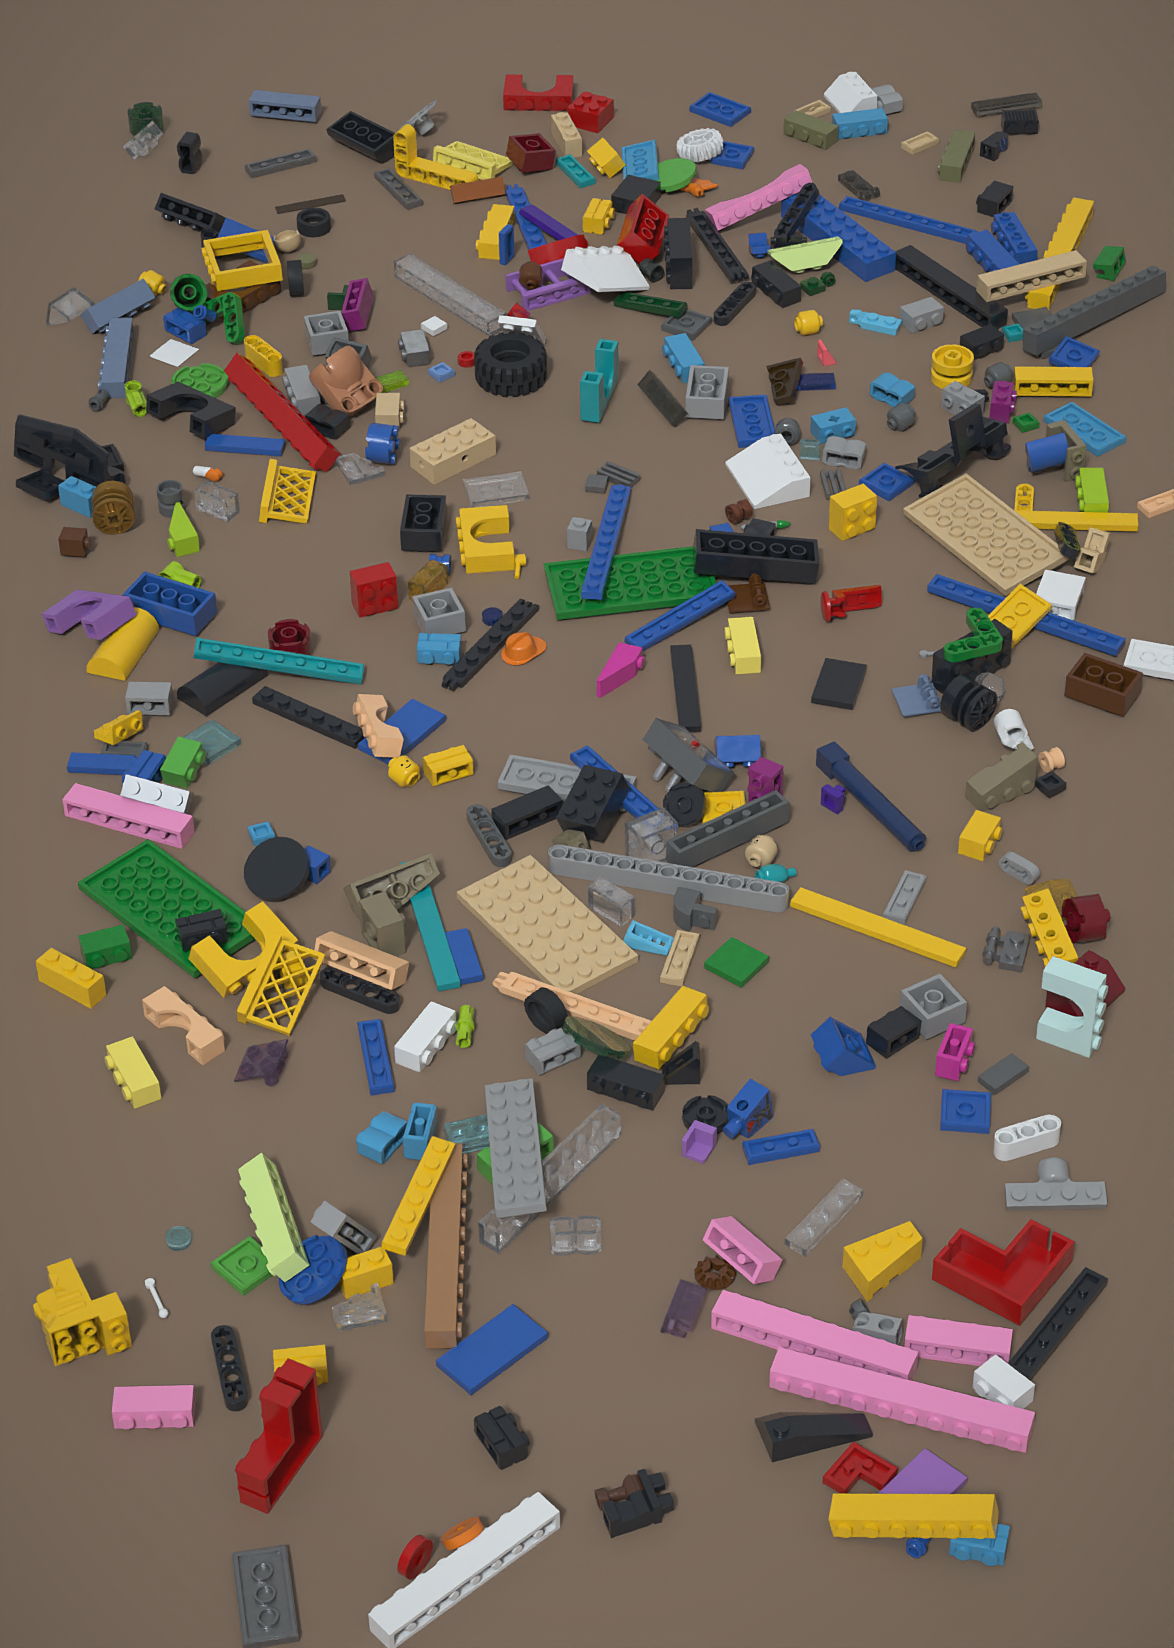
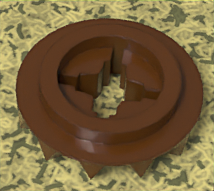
[694,1255,735,1290]

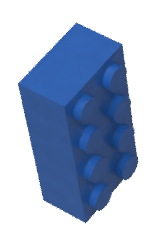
[122,571,217,636]

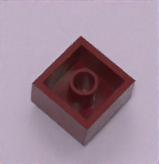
[506,133,556,173]

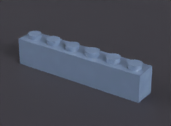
[98,318,134,398]

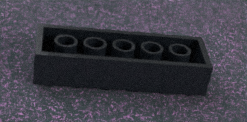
[693,529,819,584]

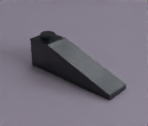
[755,1412,873,1462]

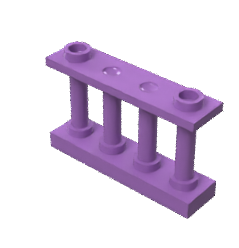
[505,258,591,311]

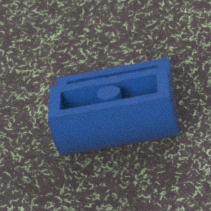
[1025,433,1068,472]

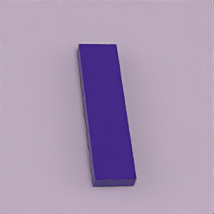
[519,204,578,240]

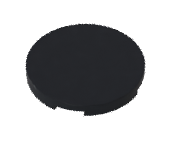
[244,837,310,902]

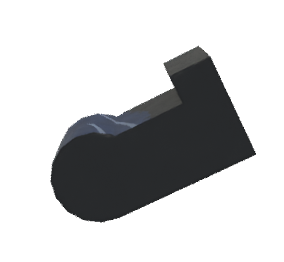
[980,131,1008,161]

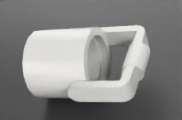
[993,709,1034,750]

